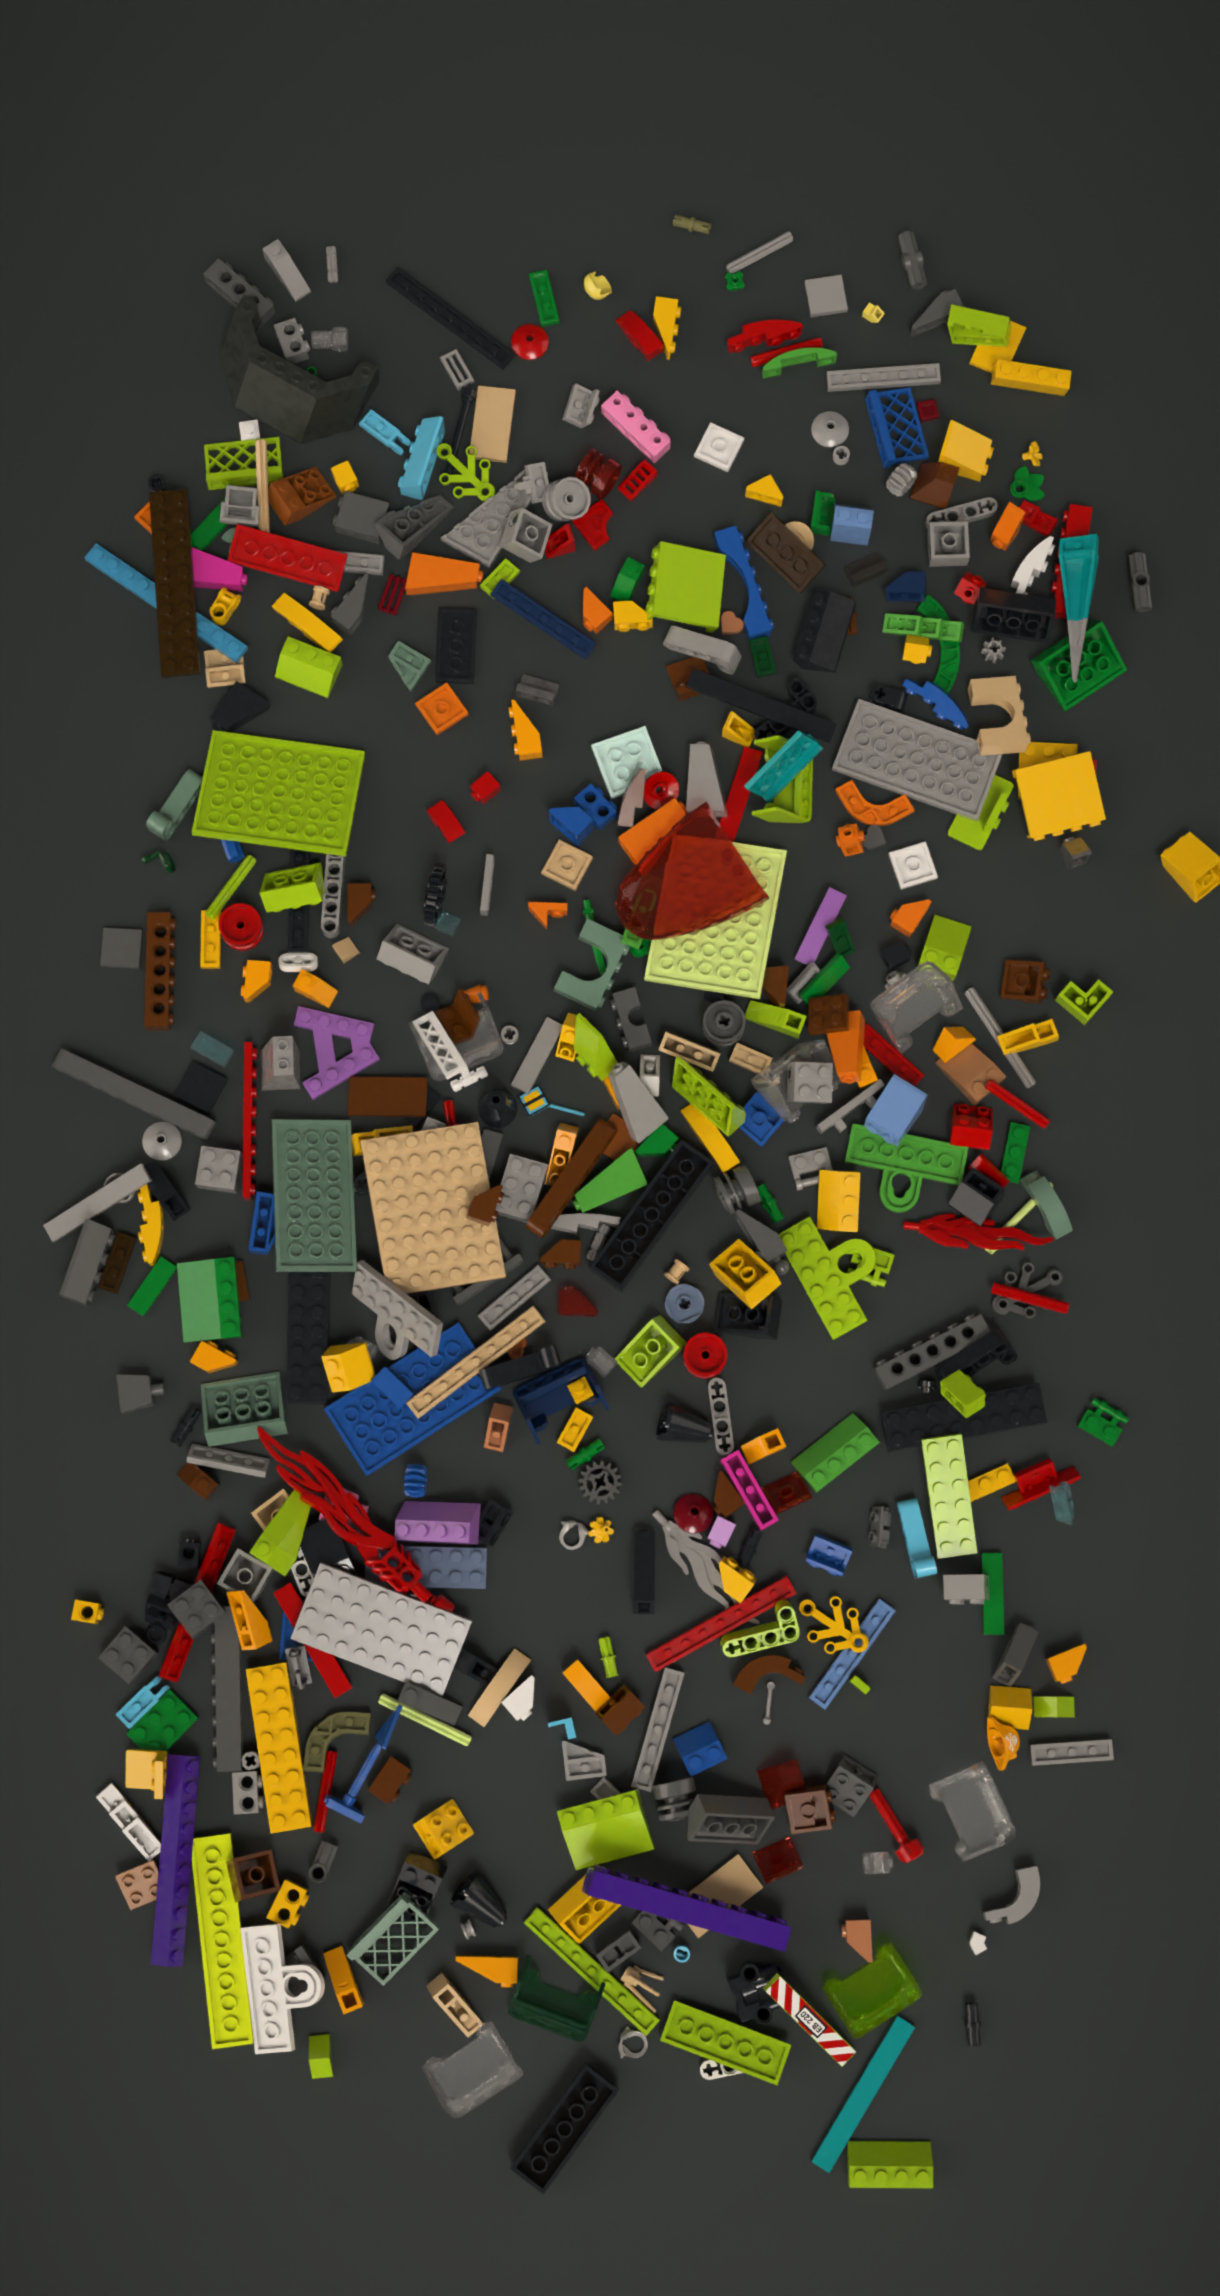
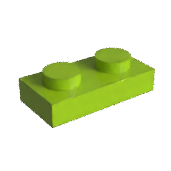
[480,558,520,599]

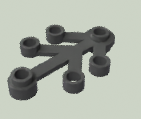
[992,1262,1063,1319]

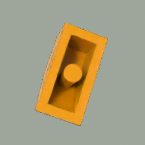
[293,969,338,1008]
[1045,1644,1087,1684]

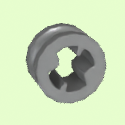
[832,446,850,465]
[501,1025,519,1045]
[460,1919,477,1940]

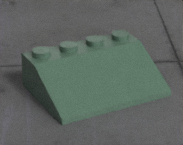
[201,1371,288,1447]

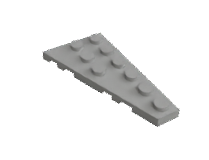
[440,469,548,568]

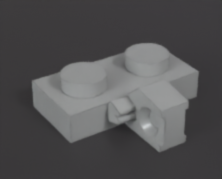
[513,462,549,504]

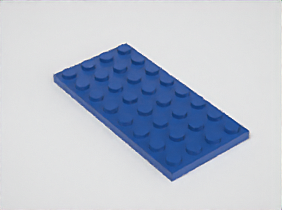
[324,1322,502,1476]

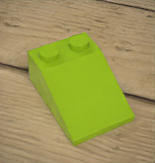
[917,915,972,981]
[574,1013,618,1081]
[614,1315,687,1388]

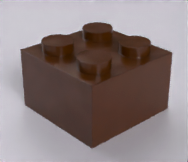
[226,1849,280,1902]

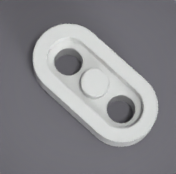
[278,953,318,972]

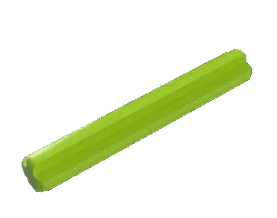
[205,855,256,920]

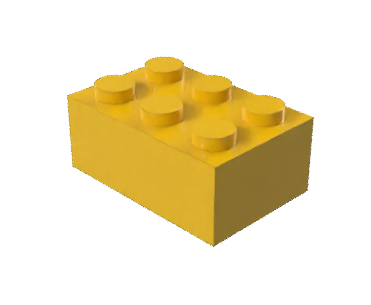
[709,1239,781,1309]

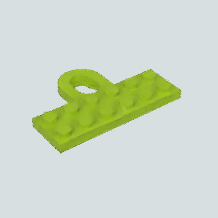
[778,1217,877,1340]

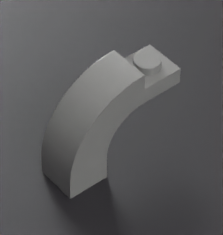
[982,1865,1040,1924]

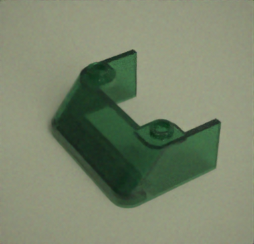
[508,1955,606,2042]

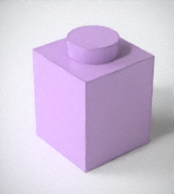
[707,1516,736,1549]

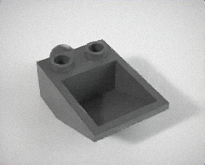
[734,1210,790,1275]

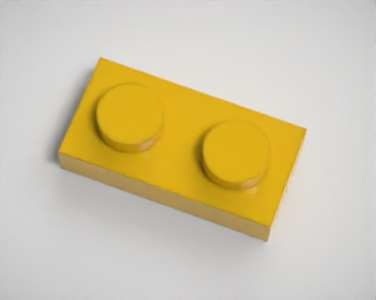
[557,1408,593,1452]

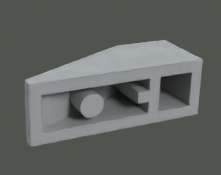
[262,239,311,302]

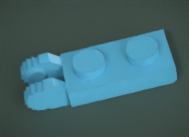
[359,409,411,455]
[116,1675,171,1729]

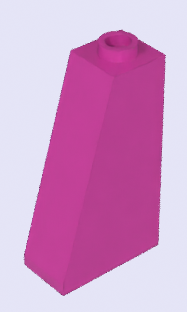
[192,547,247,592]

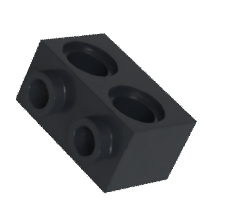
[478,1499,514,1547]

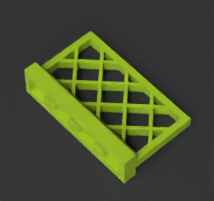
[204,437,284,490]

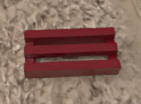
[378,574,407,616]

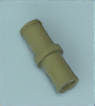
[673,214,712,235]

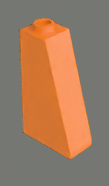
[405,552,483,595]
[618,798,686,873]
[827,1010,865,1084]

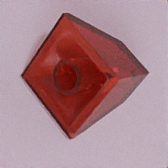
[757,1759,805,1810]

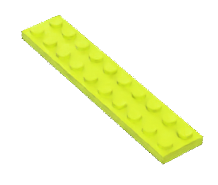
[192,1833,254,2049]

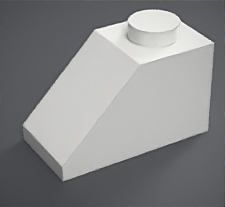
[640,1054,660,1096]
[501,1675,535,1721]

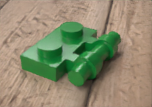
[1077,1397,1129,1447]

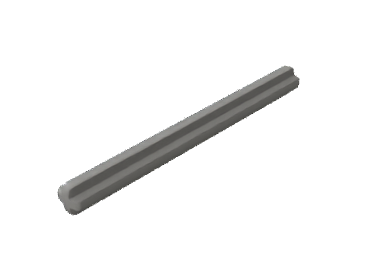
[965,987,1036,1088]

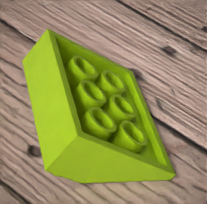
[672,1056,746,1137]
[557,1789,655,1870]

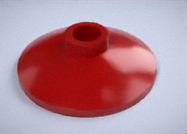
[511,324,549,360]
[643,771,679,810]

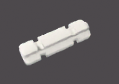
[450,1066,488,1092]

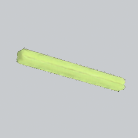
[378,1694,472,1746]

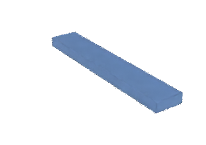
[809,1599,896,1710]

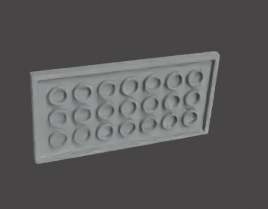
[832,699,1002,821]
[290,1562,472,1697]

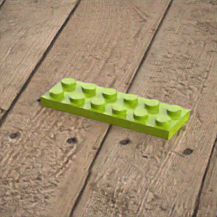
[921,1433,977,1559]
[660,2000,791,2086]

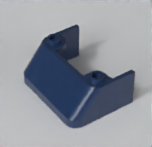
[513,1358,610,1445]

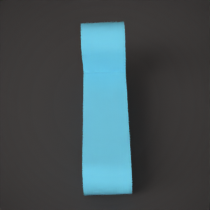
[896,1498,937,1579]

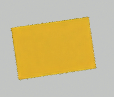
[969,321,1027,373]

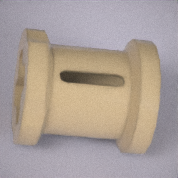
[309,585,330,610]
[664,1259,690,1285]

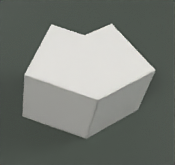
[968,1931,987,1955]

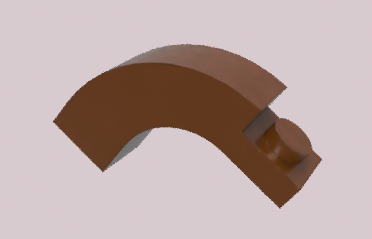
[732,1655,806,1694]

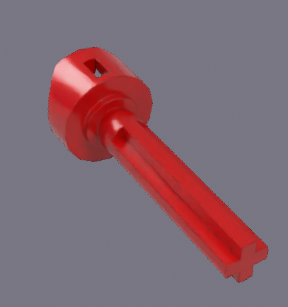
[869,1788,923,1863]

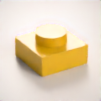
[567,1376,594,1404]

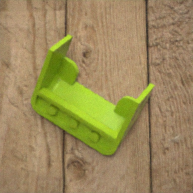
[752,735,813,823]

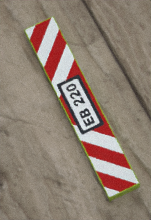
[763,1973,856,2067]

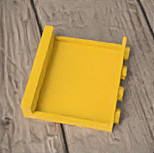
[1012,751,1106,841]

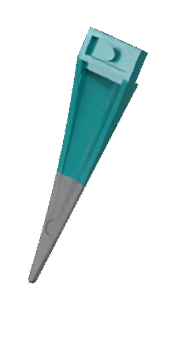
[1059,534,1099,683]

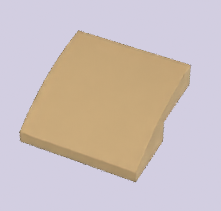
[204,650,246,688]

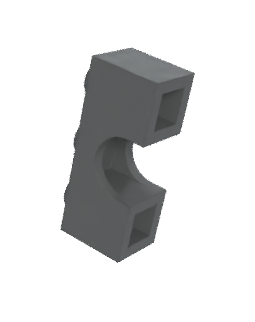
[610,987,652,1053]

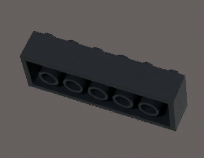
[510,2062,619,2195]

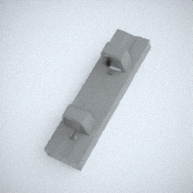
[816,1079,885,1134]

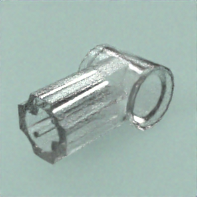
[311,327,349,352]

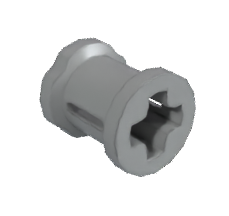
[242,1751,260,1770]

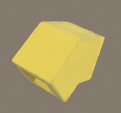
[862,302,885,323]

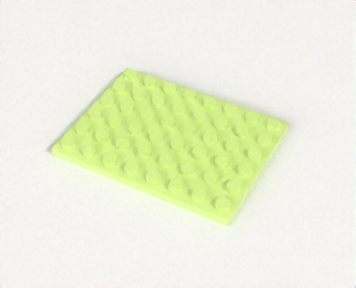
[644,833,787,999]

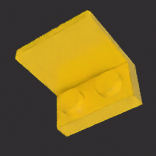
[126,1749,167,1799]
[413,1799,474,1860]

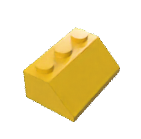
[817,1170,860,1232]
[548,1867,621,1944]

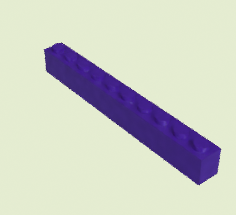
[151,1754,200,1967]

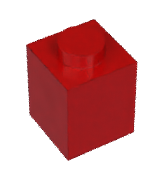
[470,771,501,805]

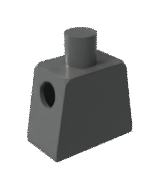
[116,1374,165,1414]

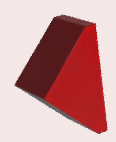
[545,524,575,559]

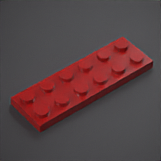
[227,524,348,592]

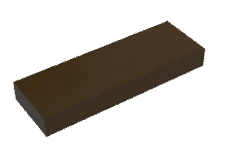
[98,1232,137,1295]

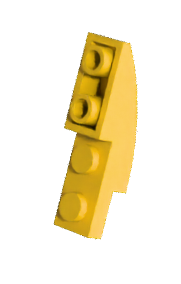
[137,1184,164,1266]

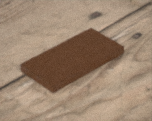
[348,1077,428,1117]

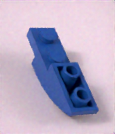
[902,678,970,729]

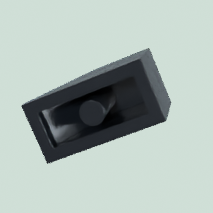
[454,1649,499,1686]

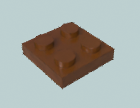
[808,993,849,1036]

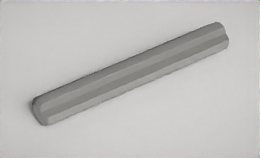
[726,231,793,274]

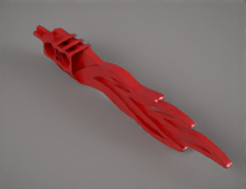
[257,1427,432,1603]

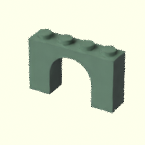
[553,919,630,1011]

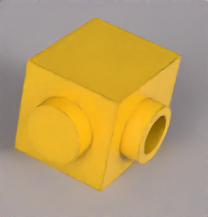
[903,634,932,664]

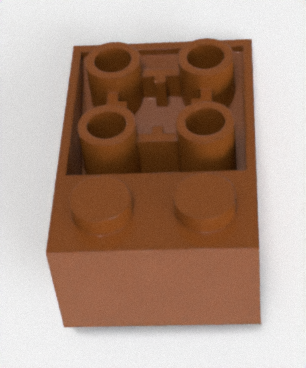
[268,467,336,526]

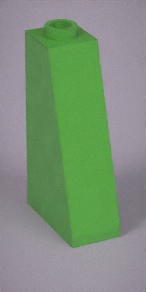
[572,1148,648,1213]

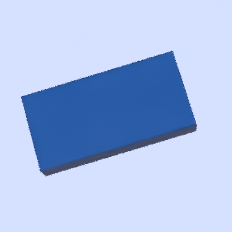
[371,1366,413,1409]

